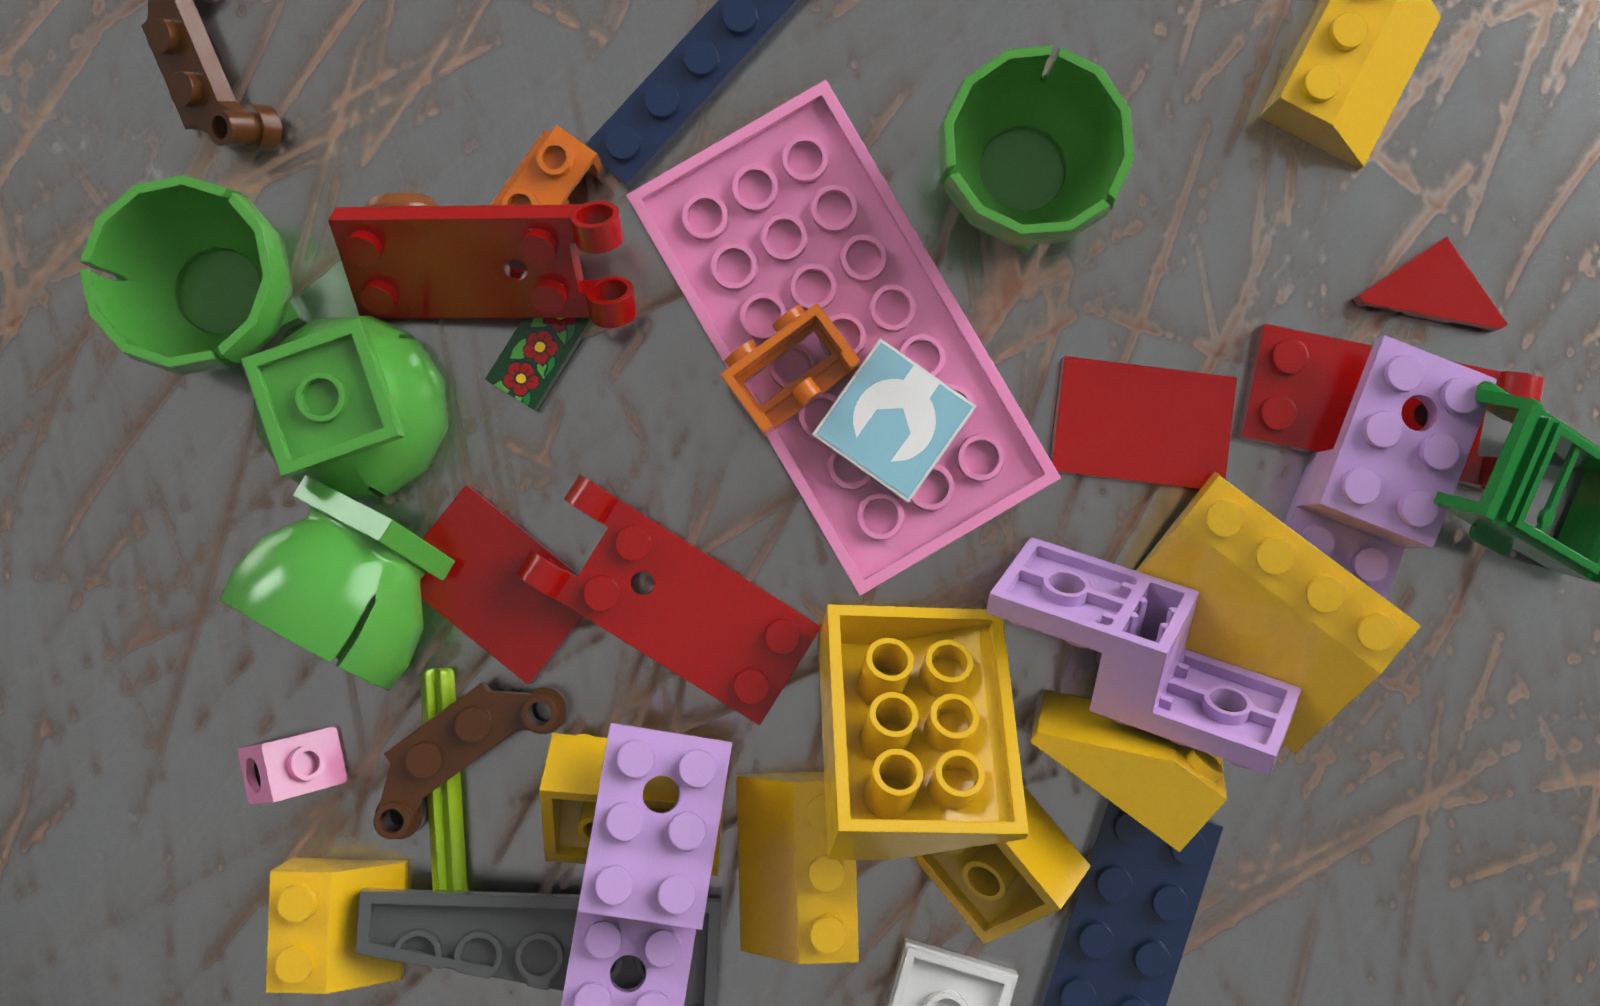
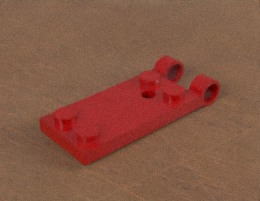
[328,201,637,328]
[1237,324,1545,490]
[516,474,821,726]

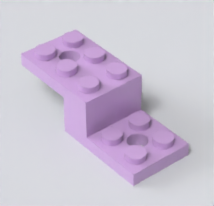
[1284,335,1497,599]
[986,537,1302,776]
[561,723,732,1006]

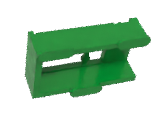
[1433,381,1600,584]

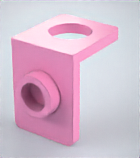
[238,727,347,805]

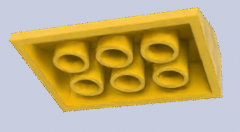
[1136,472,1421,753]
[818,604,1029,860]

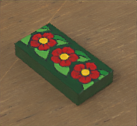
[485,318,592,411]

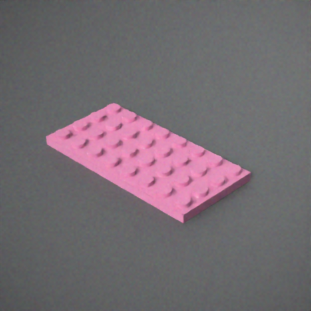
[626,79,1061,596]

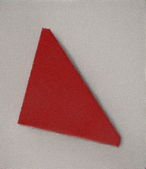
[1353,237,1508,332]

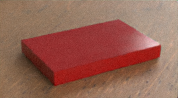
[1050,356,1237,490]
[420,485,584,685]

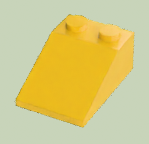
[1030,690,1227,852]

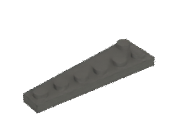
[355,888,721,1006]

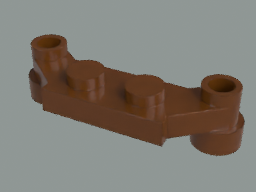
[141,0,282,152]
[373,681,568,839]

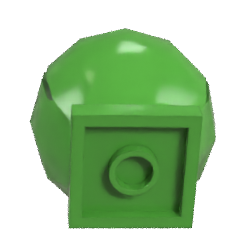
[937,45,1134,255]
[79,175,305,375]
[241,316,449,500]
[219,475,455,691]

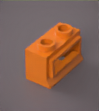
[490,124,606,205]
[720,303,861,437]

